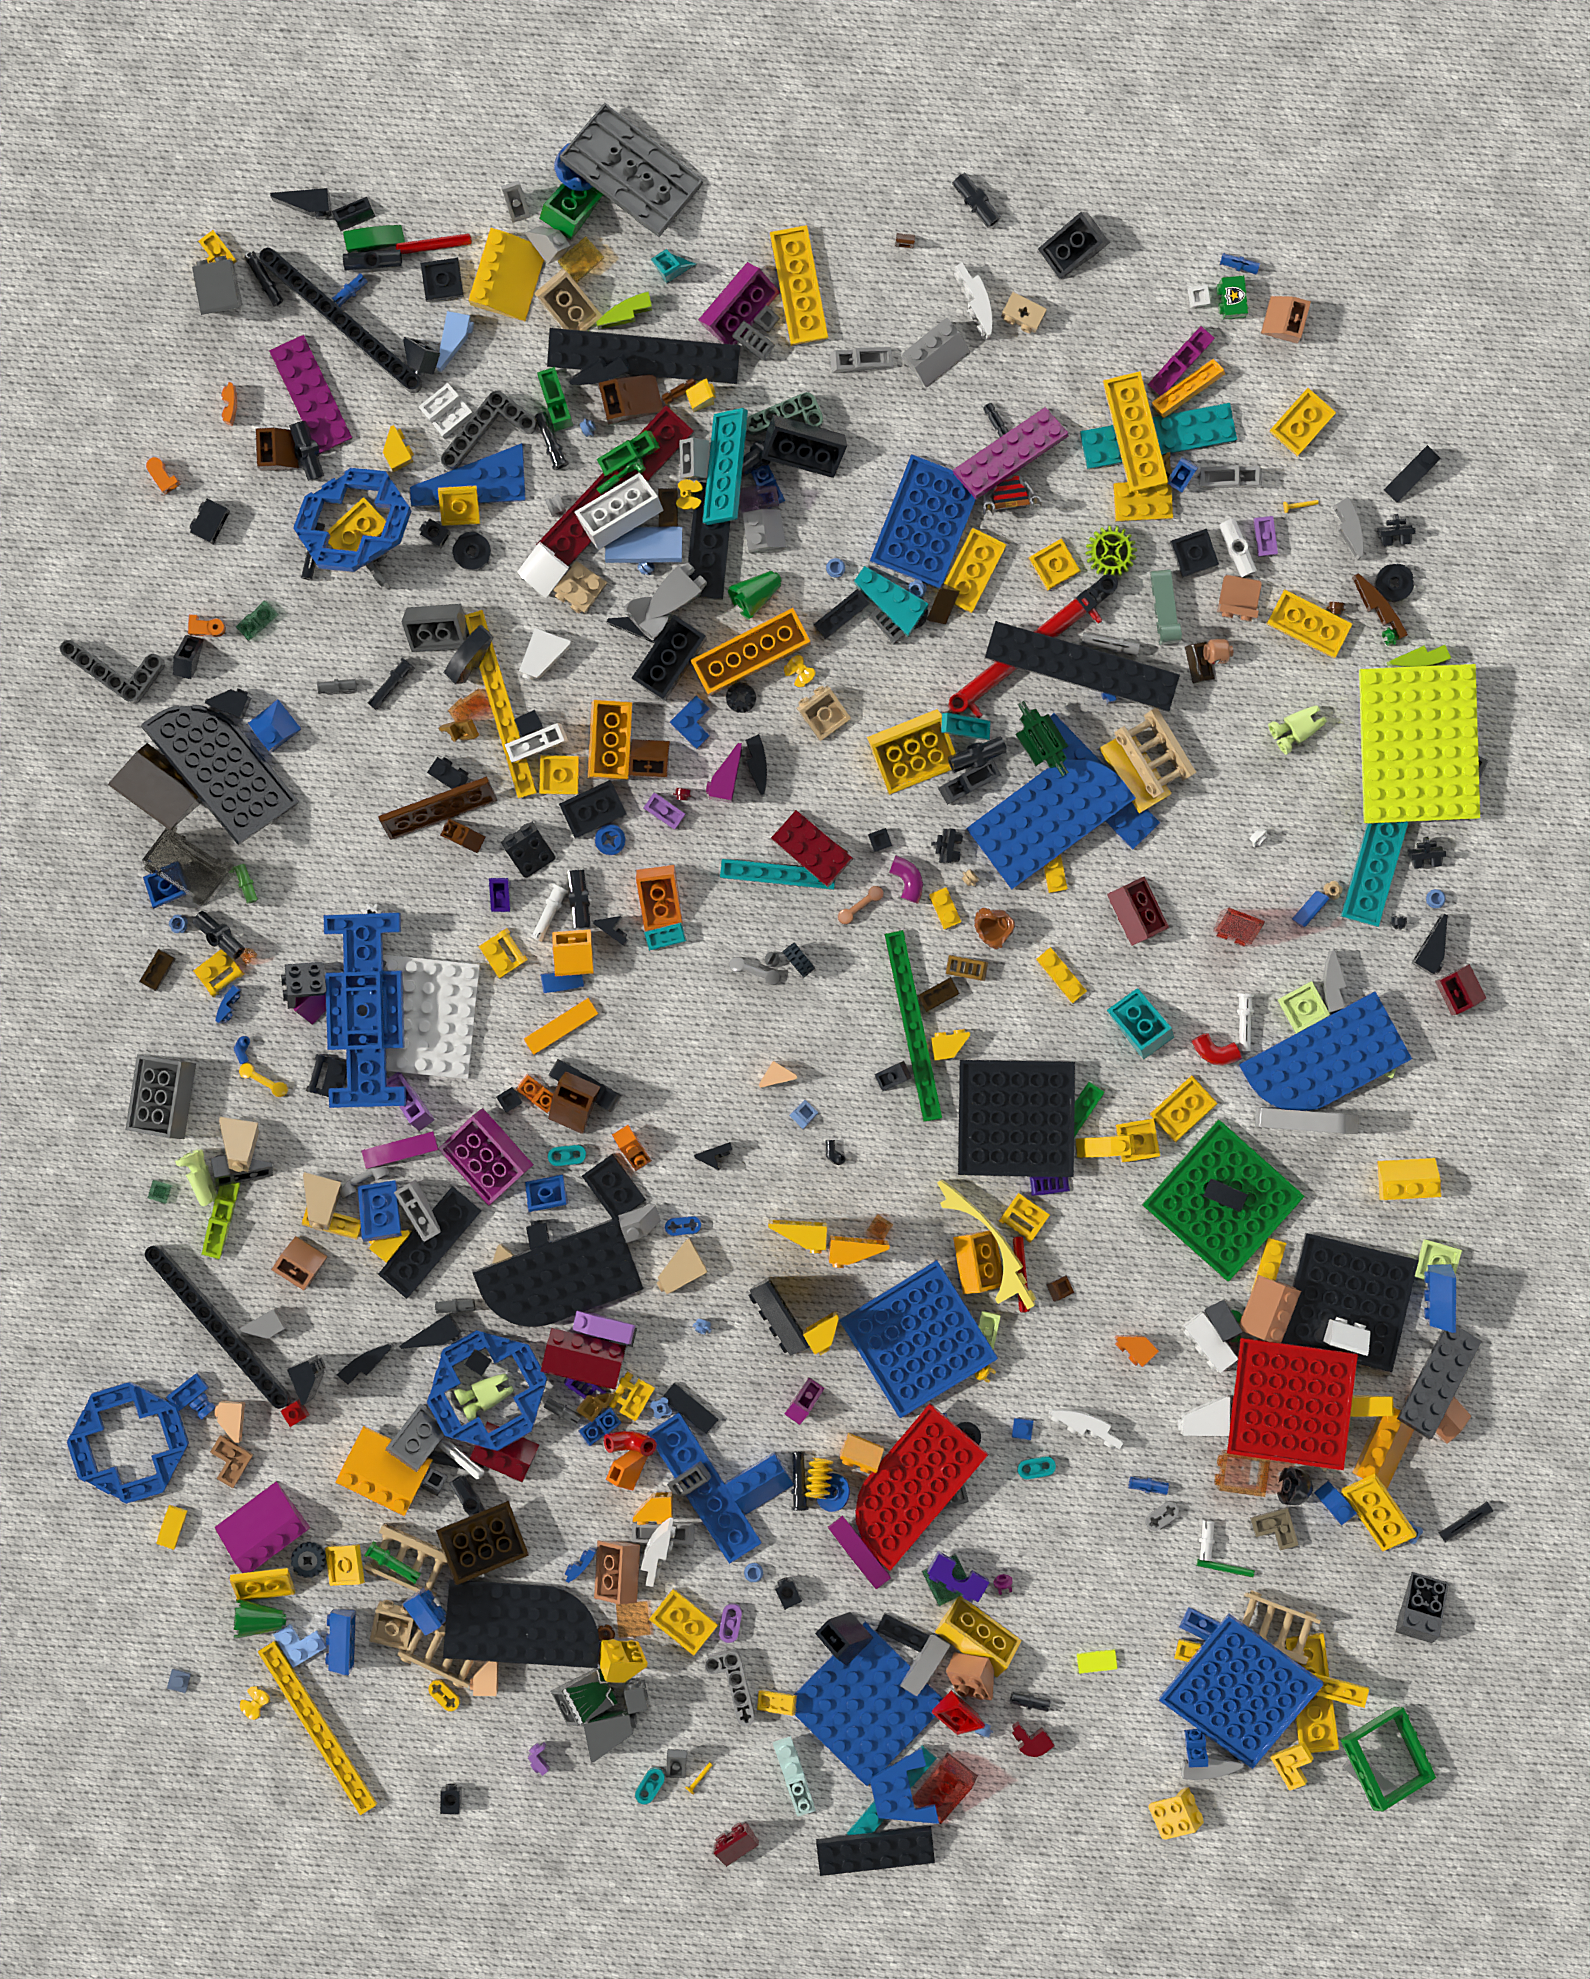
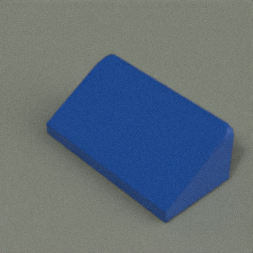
[1292,891,1329,928]
[1179,1607,1220,1641]

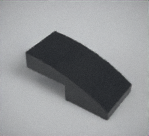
[1203,1179,1248,1212]

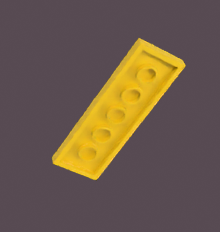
[770,225,828,346]
[1103,371,1168,493]
[1285,1633,1339,1753]

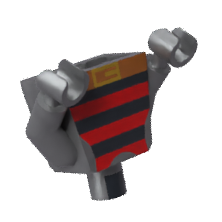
[983,475,1042,515]

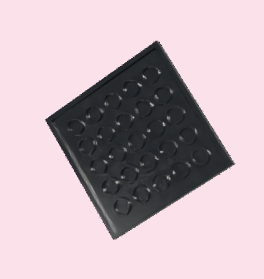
[958,1060,1075,1177]
[1281,1233,1419,1372]

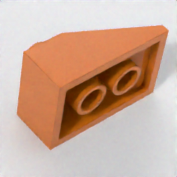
[636,865,683,931]

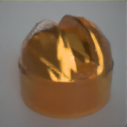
[240,948,258,965]

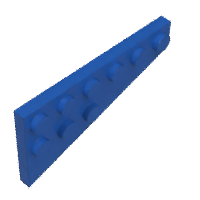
[410,443,526,507]

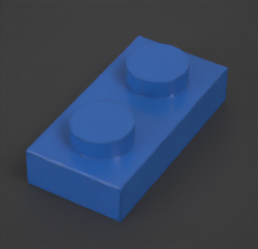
[166,1373,209,1411]

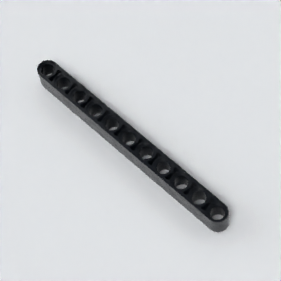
[259,247,422,393]
[145,1245,291,1409]

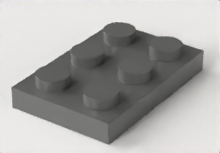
[386,1403,445,1472]

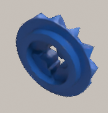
[595,825,626,855]

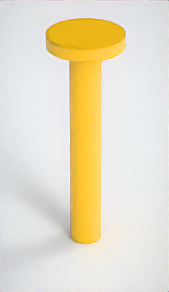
[1283,500,1319,513]
[685,1762,713,1795]

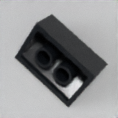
[287,1355,326,1405]

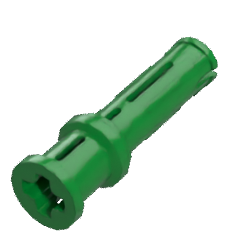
[364,1541,421,1584]

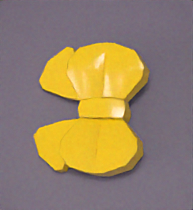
[676,479,703,510]
[784,655,816,687]
[239,1686,270,1720]

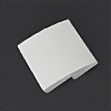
[419,383,473,439]
[517,542,569,598]

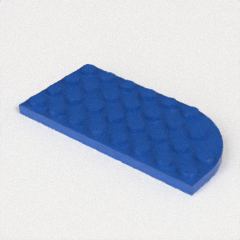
[966,759,1136,890]
[1239,991,1412,1111]

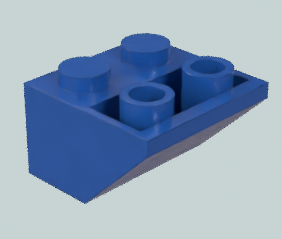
[402,1587,446,1636]

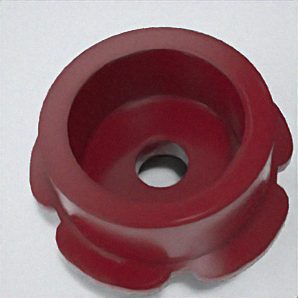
[673,788,692,801]

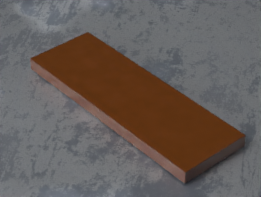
[378,776,498,840]

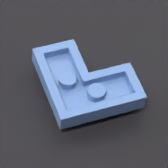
[273,1624,327,1668]

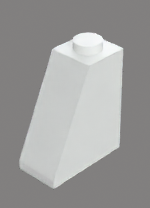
[519,628,572,681]
[1178,1395,1230,1436]

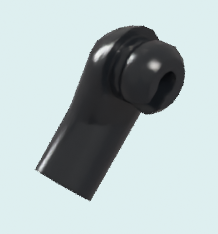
[825,1140,846,1165]

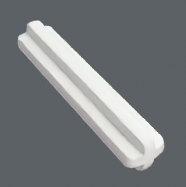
[438,1437,484,1479]

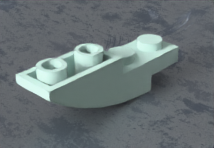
[773,1736,816,1817]

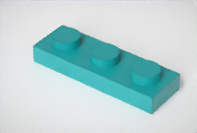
[941,713,991,740]

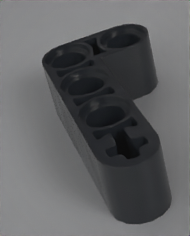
[548,1059,623,1112]

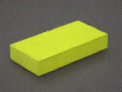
[1076,1649,1117,1674]

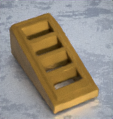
[945,955,988,981]

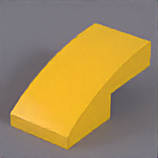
[156,1505,188,1550]

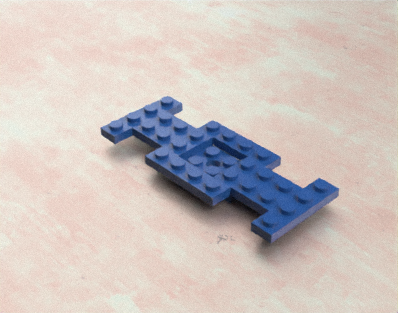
[323,913,406,1108]

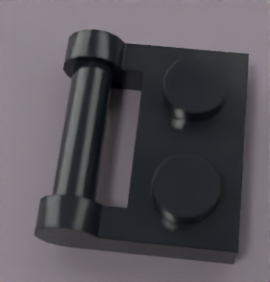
[306,1054,347,1097]

